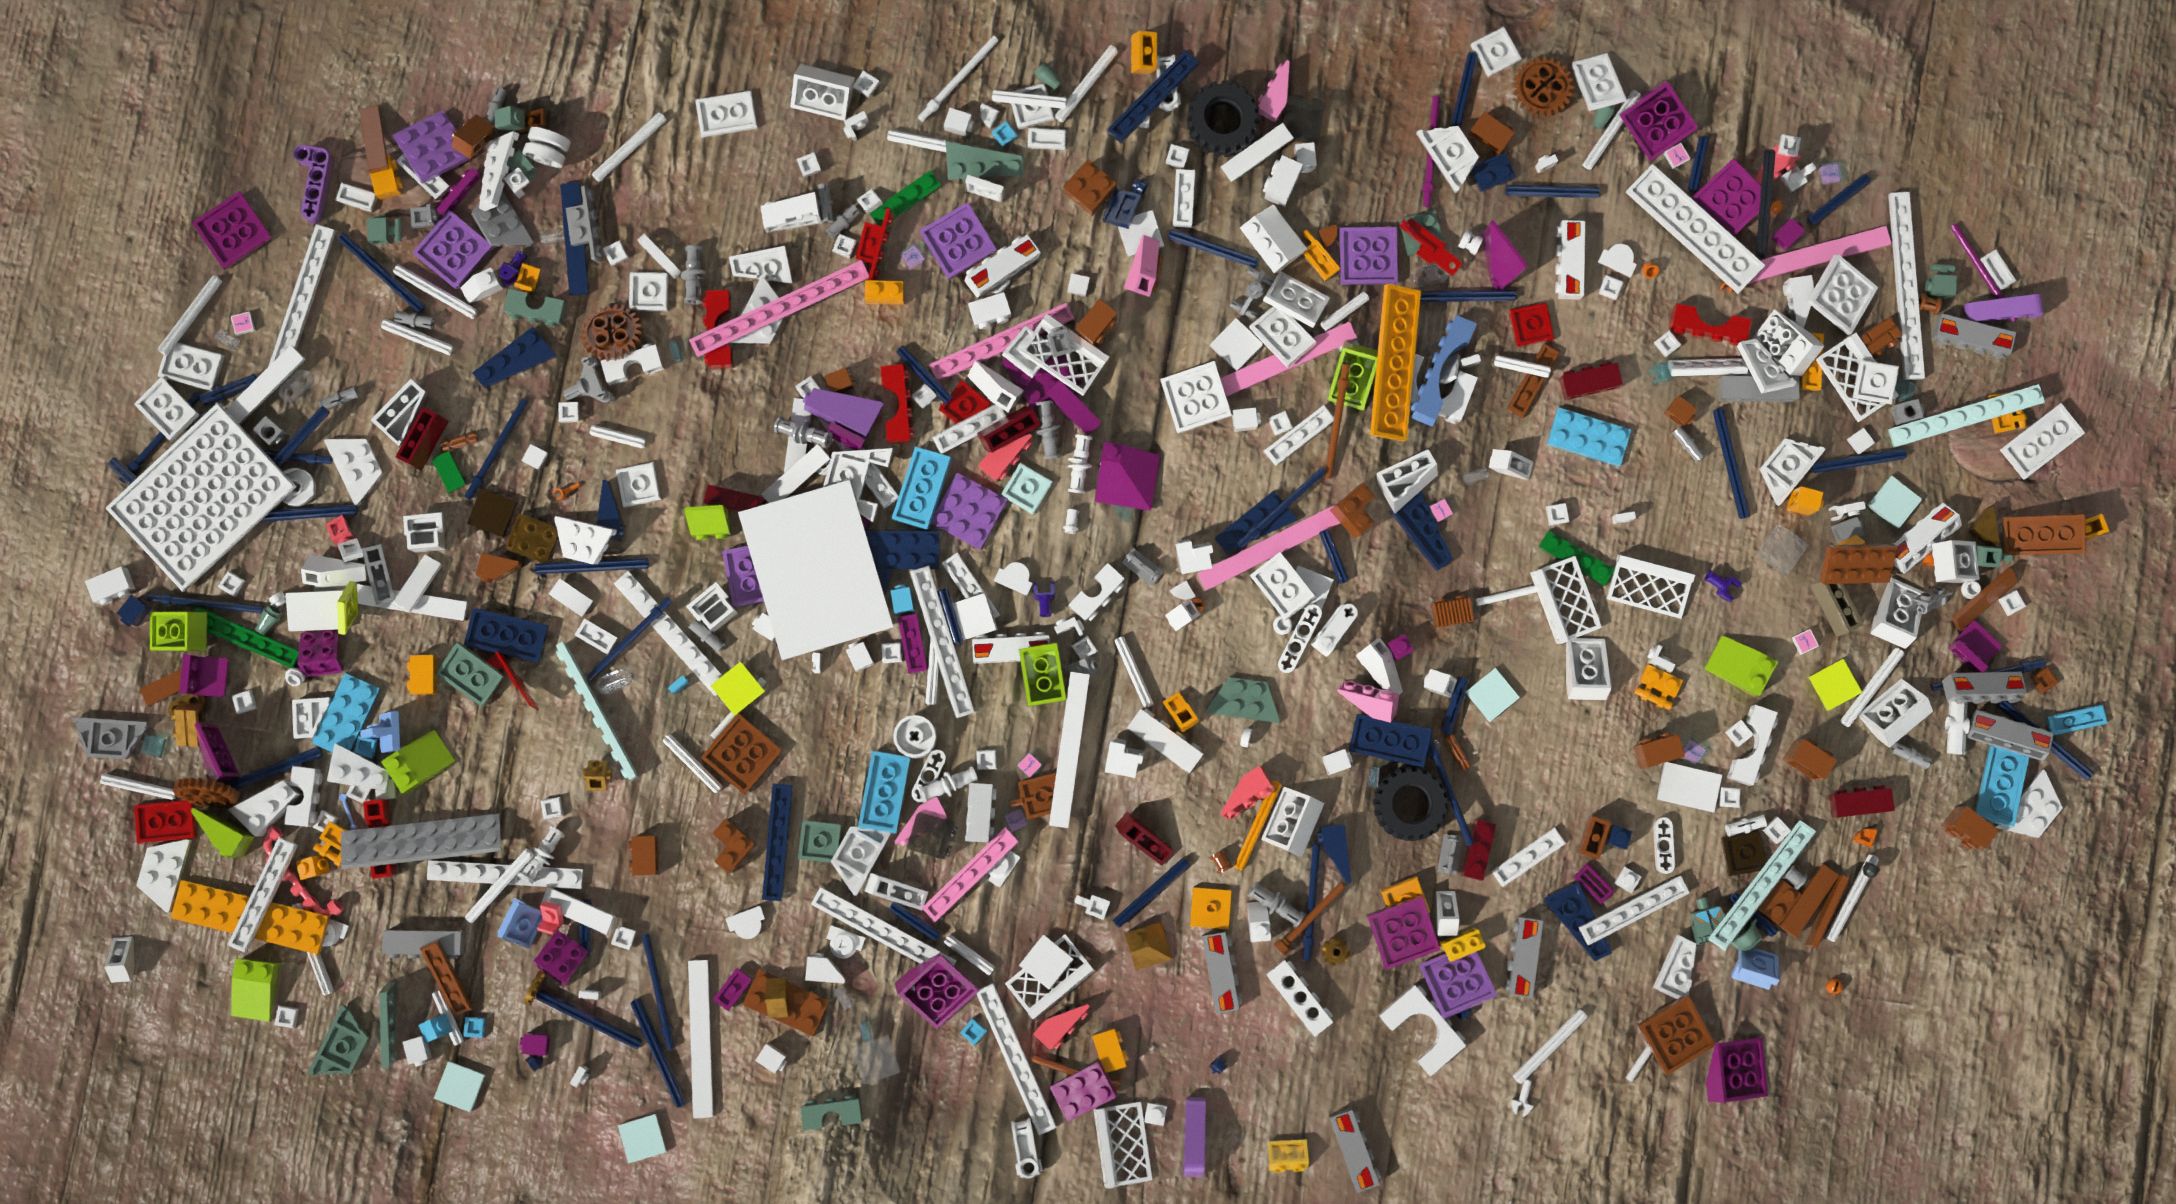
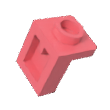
[325,515,356,546]
[537,901,564,935]

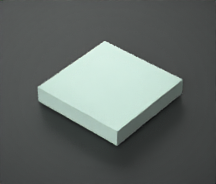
[1001,463,1053,515]
[1867,476,1922,529]
[1465,668,1520,722]
[434,1061,486,1112]
[618,1114,667,1164]

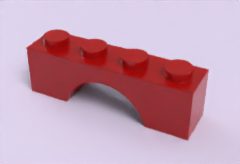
[703,290,733,369]
[1669,303,1752,346]
[880,364,914,444]
[363,799,397,879]

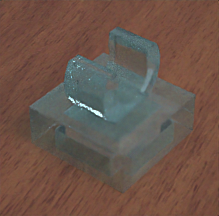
[1648,362,1672,384]

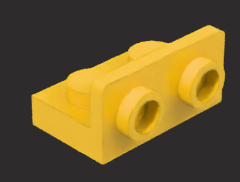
[1439,927,1485,962]
[1267,1139,1309,1173]

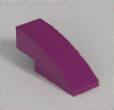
[1045,380,1101,436]

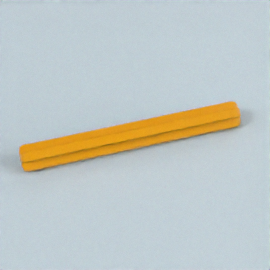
[1234,780,1282,870]

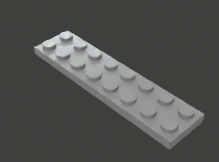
[341,814,502,869]

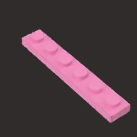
[922,827,1019,922]

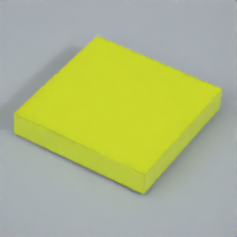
[337,581,358,635]
[1808,659,1862,711]
[710,661,765,716]

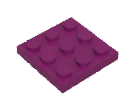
[1691,158,1774,236]
[192,191,272,270]
[1002,333,1080,409]
[1367,895,1440,970]

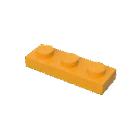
[1800,333,1824,391]

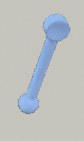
[339,794,358,830]

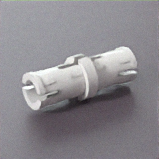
[1725,815,1767,837]

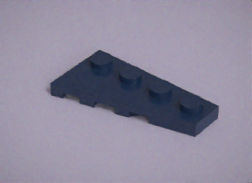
[1389,491,1453,572]

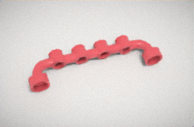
[263,824,344,916]

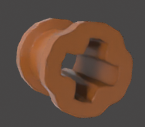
[1918,294,1942,315]
[1209,849,1233,874]

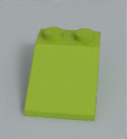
[1327,341,1378,411]
[684,505,732,540]
[150,612,207,651]
[1704,635,1778,697]
[1019,643,1066,706]
[381,730,456,794]
[191,808,255,858]
[231,958,281,1022]

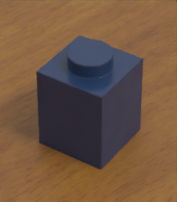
[117,595,153,627]
[1605,825,1633,850]

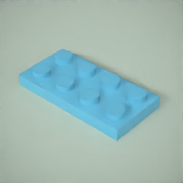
[1547,407,1631,467]
[892,447,952,530]
[312,673,381,753]
[1975,745,2029,828]
[858,751,910,834]

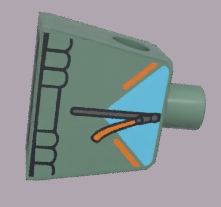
[1690,897,1725,945]

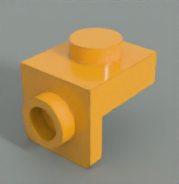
[514,263,542,294]
[296,855,330,880]

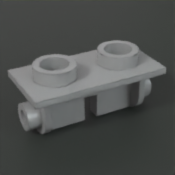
[1122,548,1163,587]
[1912,587,1953,614]
[1437,834,1463,875]

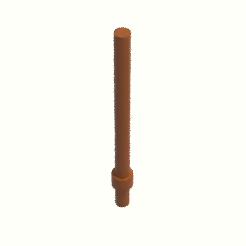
[1324,364,1350,479]

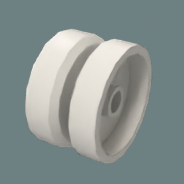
[522,127,571,168]
[893,715,937,759]

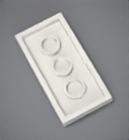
[2000,403,2085,480]

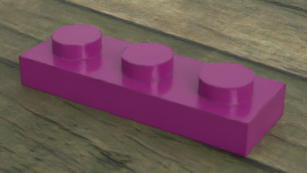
[436,167,482,217]
[897,614,928,674]

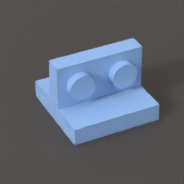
[361,711,400,753]
[497,898,543,948]
[1731,947,1780,990]

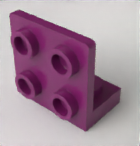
[1947,621,2002,673]
[298,629,343,677]
[179,654,229,697]
[533,930,588,987]

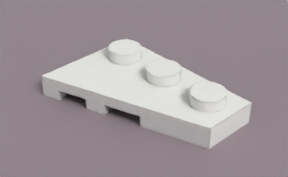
[729,246,793,284]

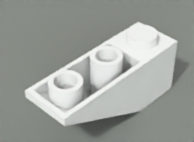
[1783,275,1814,328]
[968,360,1024,412]
[301,554,367,587]
[1356,637,1403,695]

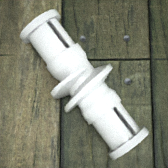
[1068,435,1092,494]
[918,767,978,803]
[518,826,565,884]

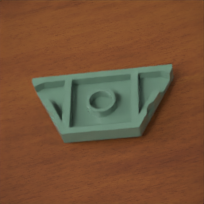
[1206,677,1280,723]
[307,1004,370,1075]

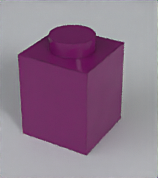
[1771,218,1805,251]
[1386,634,1414,661]
[519,1033,551,1056]

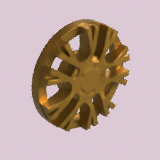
[523,970,546,1006]

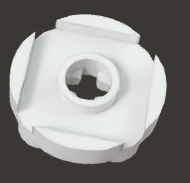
[282,468,316,507]

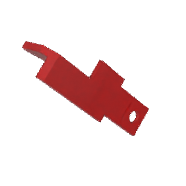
[1399,217,1463,276]
[486,651,539,710]

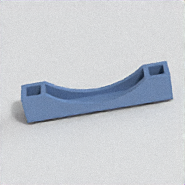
[1411,315,1477,427]

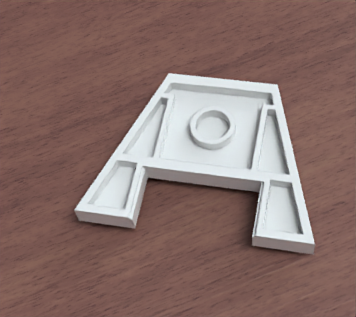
[823,448,893,523]

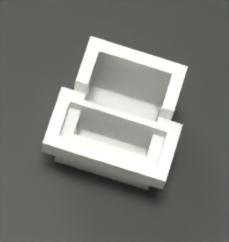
[403,512,446,553]
[1175,539,1213,574]
[686,582,738,632]
[1105,737,1144,778]

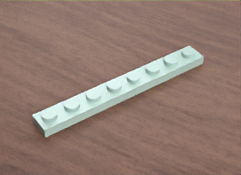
[1888,384,2045,448]
[556,642,639,781]
[1709,820,1816,951]

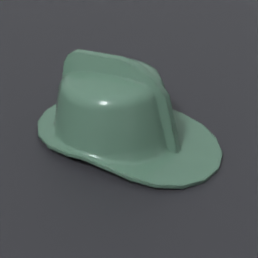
[1731,918,1762,951]

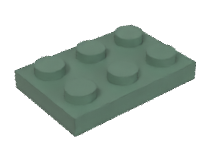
[436,642,505,707]

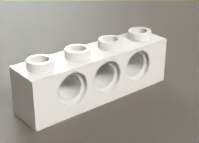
[1265,959,1333,1037]

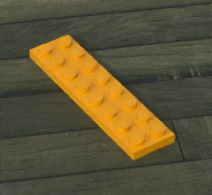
[1370,284,1421,442]
[171,880,330,954]

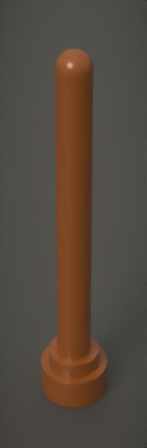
[1274,882,1346,955]
[1031,1055,1122,1093]

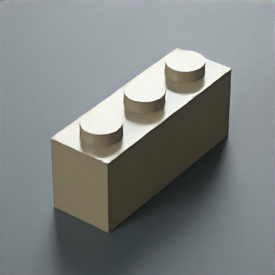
[1810,580,1864,637]

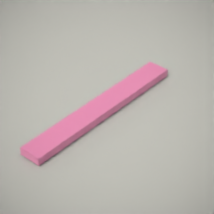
[1748,226,1892,284]
[929,303,1075,382]
[1221,322,1357,397]
[1197,505,1341,591]

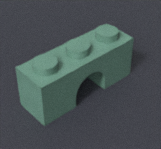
[503,289,568,328]
[800,1095,863,1131]

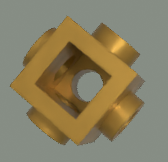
[583,760,612,791]
[1321,937,1350,967]

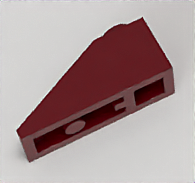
[1115,811,1175,866]

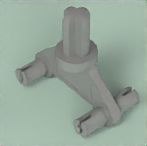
[1229,266,1275,320]
[564,356,615,403]

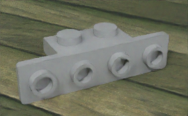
[566,186,603,263]

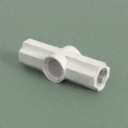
[1945,702,1970,755]

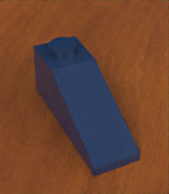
[596,480,626,541]
[1317,825,1351,883]

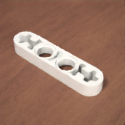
[1278,604,1322,673]

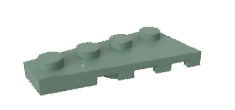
[945,141,1024,180]
[379,981,397,1068]

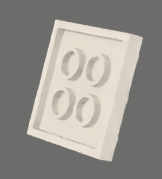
[1807,254,1878,335]
[1160,361,1232,434]

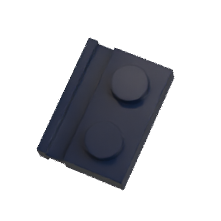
[1471,152,1516,193]
[1102,188,1142,229]

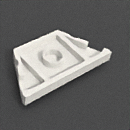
[1416,126,1479,193]
[730,276,783,344]
[324,439,384,506]
[1759,439,1825,506]
[554,516,617,564]
[1995,770,2062,838]
[831,827,891,896]
[136,839,192,913]

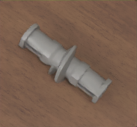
[681,245,706,305]
[1036,401,1060,460]
[774,416,833,448]
[1247,881,1305,927]

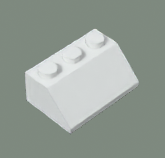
[790,64,855,121]
[1240,204,1308,273]
[1858,678,1933,748]
[1261,786,1324,857]

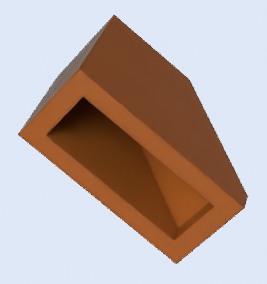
[476,553,523,583]

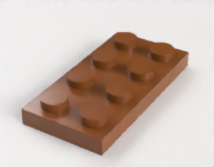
[2003,514,2087,555]
[1820,544,1898,584]
[742,969,830,1036]

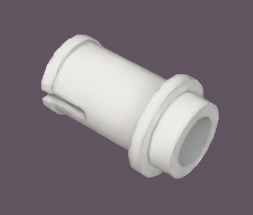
[1063,509,1079,534]

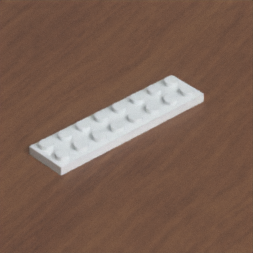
[1626,164,1765,294]

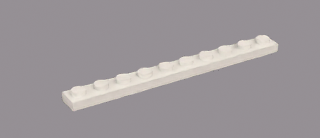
[1888,192,1925,380]

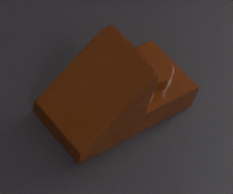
[518,108,548,135]

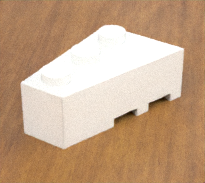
[761,192,822,233]
[371,379,428,447]
[1376,450,1438,513]
[228,781,303,837]
[965,783,997,843]

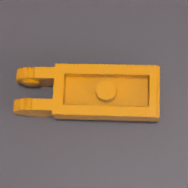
[1302,230,1340,281]

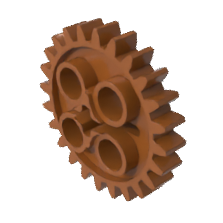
[1512,56,1574,118]
[580,304,643,361]
[173,777,240,808]

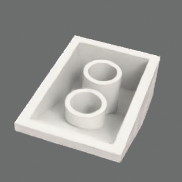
[1870,578,1924,649]
[1566,638,1611,700]

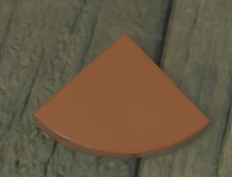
[1318,225,1337,249]

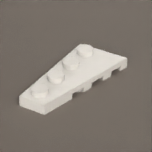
[479,131,519,211]

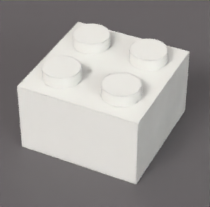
[1263,155,1303,208]
[1932,540,1980,583]

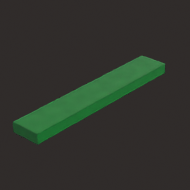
[194,606,299,668]

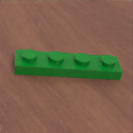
[869,170,942,226]
[1538,530,1615,586]

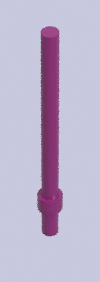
[1422,96,1440,208]
[1950,223,2018,323]

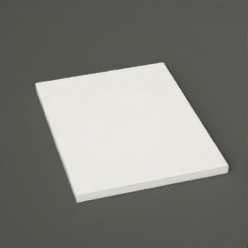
[106,403,297,592]
[738,480,893,660]

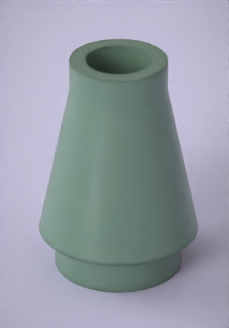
[1034,62,1062,90]
[1592,105,1615,130]
[255,605,282,635]

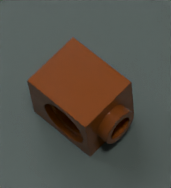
[824,367,855,393]
[1664,396,1697,427]

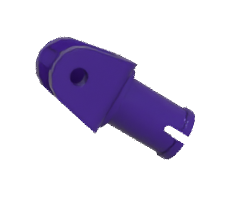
[499,250,528,286]
[1704,570,1742,602]
[1033,581,1055,617]

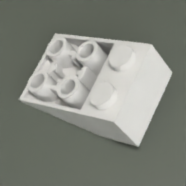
[1752,309,1824,376]

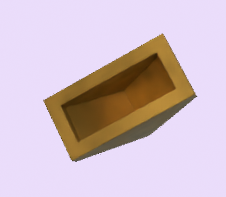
[1968,507,2000,546]
[765,977,789,1018]

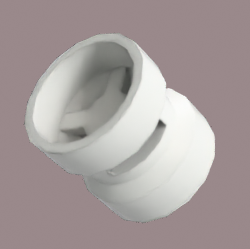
[1458,230,1484,255]

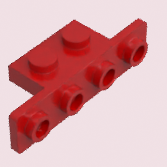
[855,208,894,281]

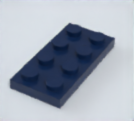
[865,530,940,569]
[464,608,549,663]
[1349,714,1433,768]

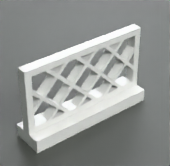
[1020,313,1109,396]
[1816,333,1899,422]
[1606,554,1695,619]
[1530,556,1602,644]
[1005,934,1095,1021]
[1093,1101,1152,1189]

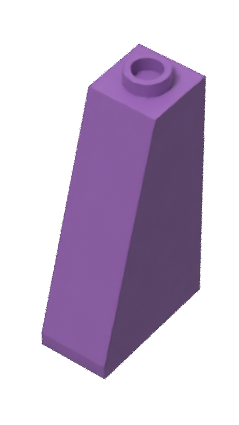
[803,388,884,440]

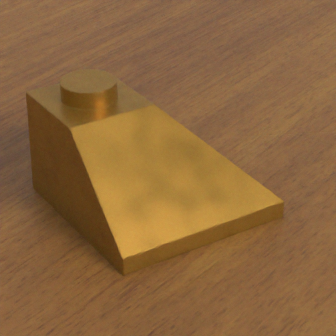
[1124,922,1173,970]

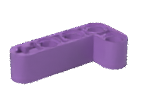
[293,145,334,224]
[1964,294,2044,323]
[1183,1097,1206,1178]

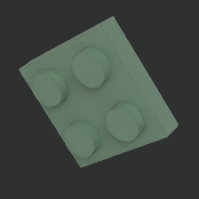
[1398,210,1444,257]
[798,820,842,863]

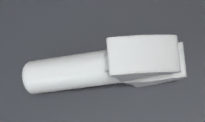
[1511,1079,1533,1117]

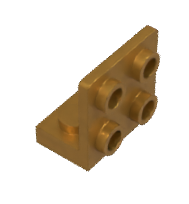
[505,514,558,563]

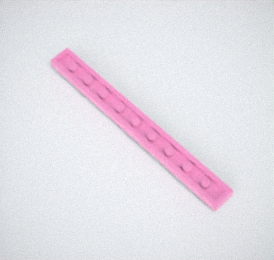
[689,260,869,357]

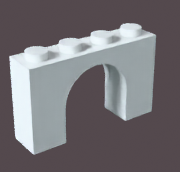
[1410,354,1478,424]
[1378,985,1466,1076]

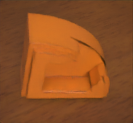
[1852,828,1878,848]

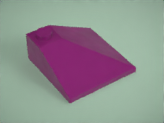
[1619,80,1698,161]
[1482,220,1528,290]
[1095,442,1160,511]
[195,722,241,785]
[894,954,980,1029]
[1706,1037,1768,1103]

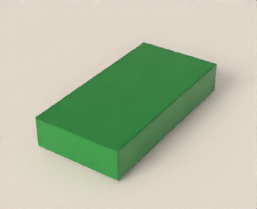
[432,451,467,494]

